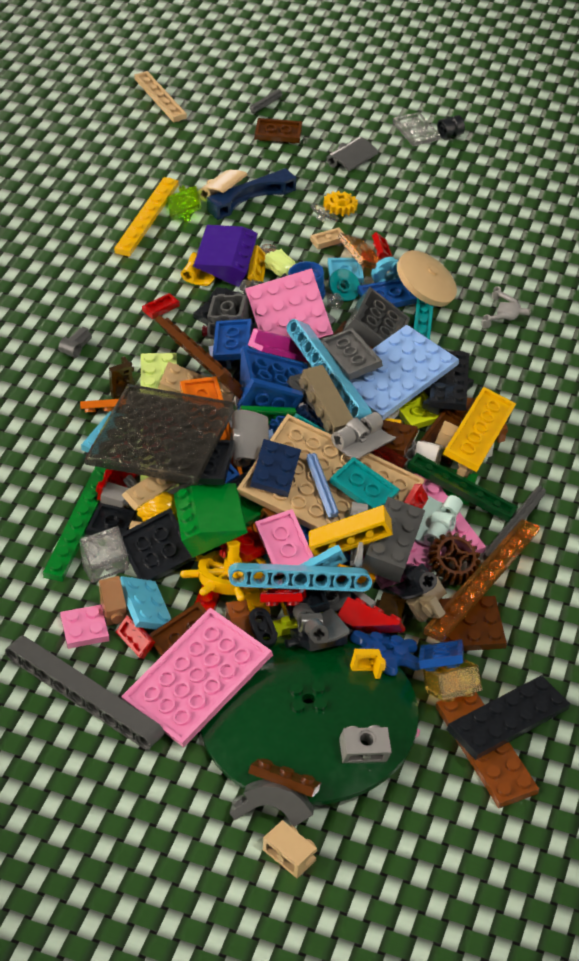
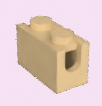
[263,820,317,878]

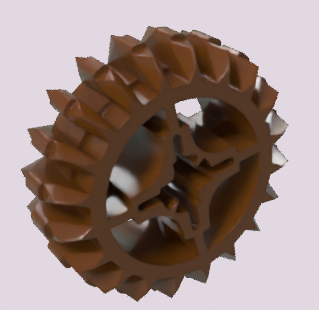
[427,532,481,586]

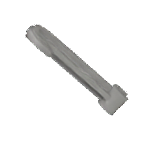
[350,502,368,568]

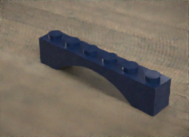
[207,168,296,220]

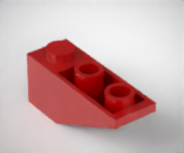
[338,597,406,633]

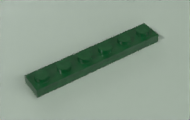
[407,453,518,522]

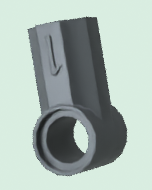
[58,327,92,358]

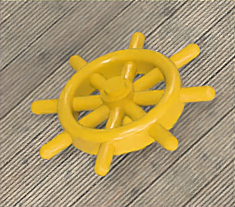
[180,540,277,602]

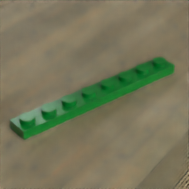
[43,463,110,582]

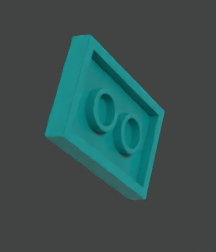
[329,457,400,510]

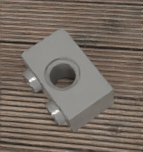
[339,725,392,763]

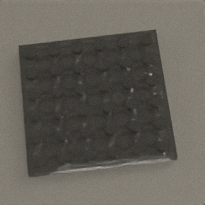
[84,384,236,485]

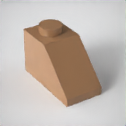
[99,576,127,626]

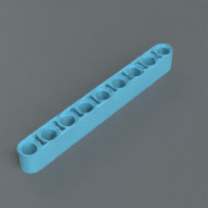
[287,319,372,420]

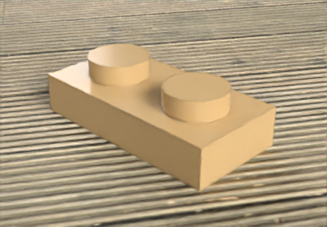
[310,227,347,249]

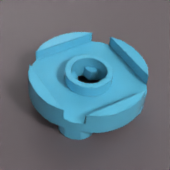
[371,257,400,283]

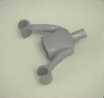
[481,286,530,328]

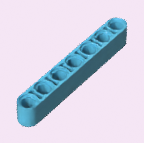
[228,563,372,592]

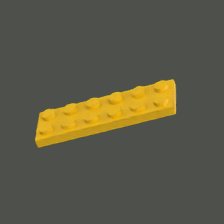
[443,387,516,472]

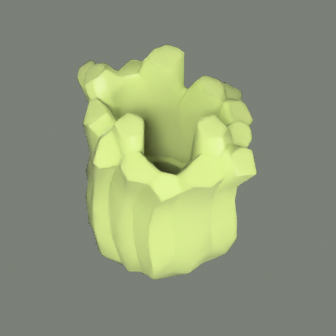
[264,249,296,277]

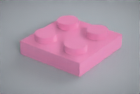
[60,605,109,649]

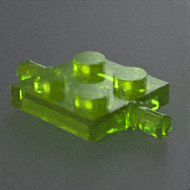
[167,185,202,223]

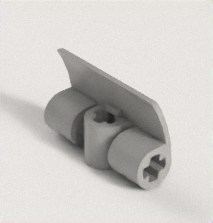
[230,410,269,467]
[331,412,396,459]

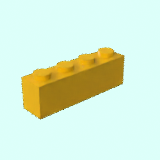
[309,505,393,556]

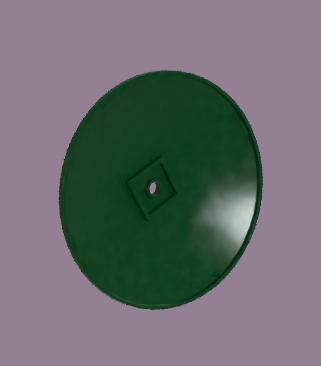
[201,634,419,805]

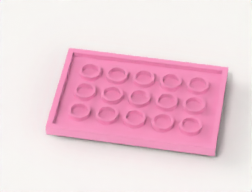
[121,608,273,748]

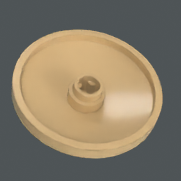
[397,250,457,307]

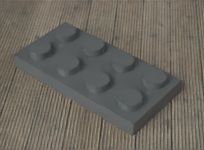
[321,328,383,380]

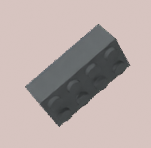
[361,497,425,583]

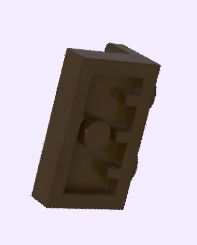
[109,356,135,399]

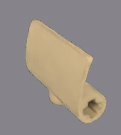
[198,170,247,201]

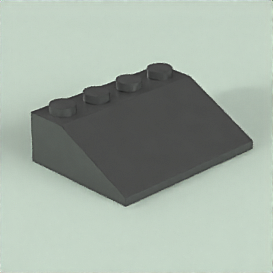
[343,287,410,347]

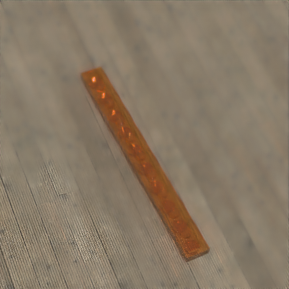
[424,519,540,642]

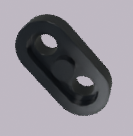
[249,607,278,648]

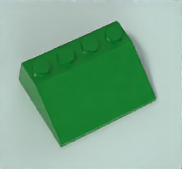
[174,483,248,558]

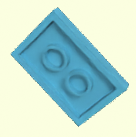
[120,576,171,630]

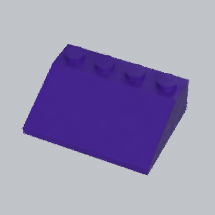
[193,225,258,287]

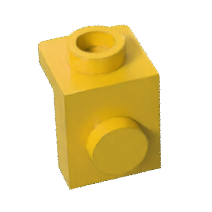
[350,649,386,679]

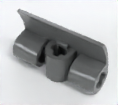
[326,137,378,171]
[293,603,350,644]

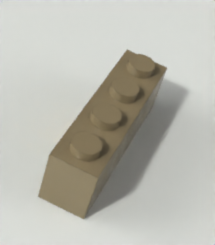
[299,365,353,435]

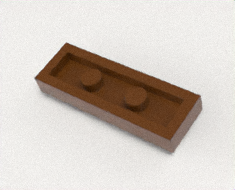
[249,758,321,797]

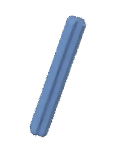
[306,453,339,518]

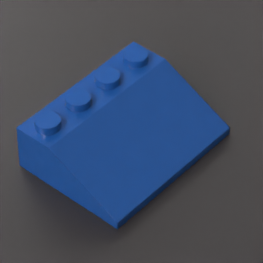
[239,347,308,406]

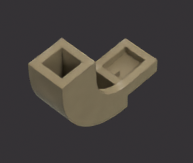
[406,576,447,622]

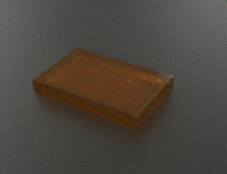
[338,232,380,269]

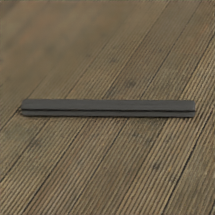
[483,486,546,562]

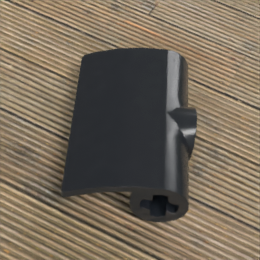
[385,563,437,599]

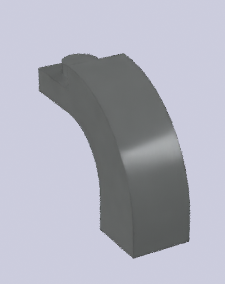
[230,779,314,827]

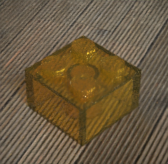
[422,659,482,702]

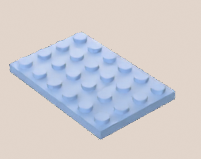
[347,325,459,420]

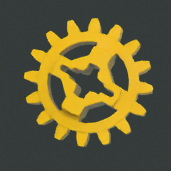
[323,191,358,216]

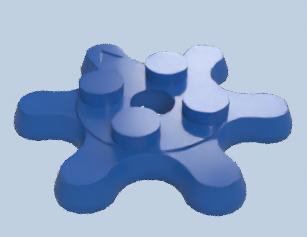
[350,630,421,676]

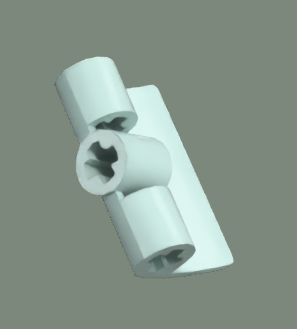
[415,495,463,546]

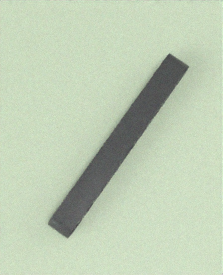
[5,635,164,750]

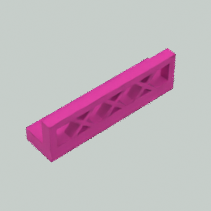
[248,328,309,363]

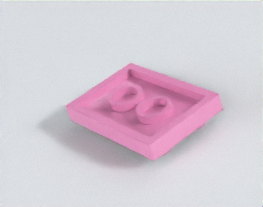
[255,509,314,576]

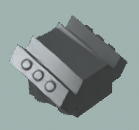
[207,293,253,338]

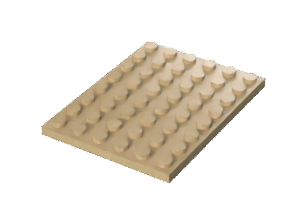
[237,414,425,556]

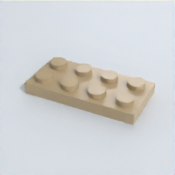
[158,362,234,410]

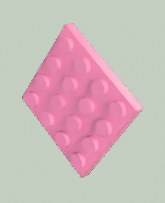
[245,269,333,353]

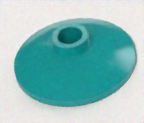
[329,269,360,301]

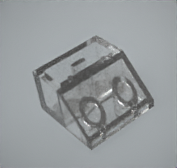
[80,526,129,583]

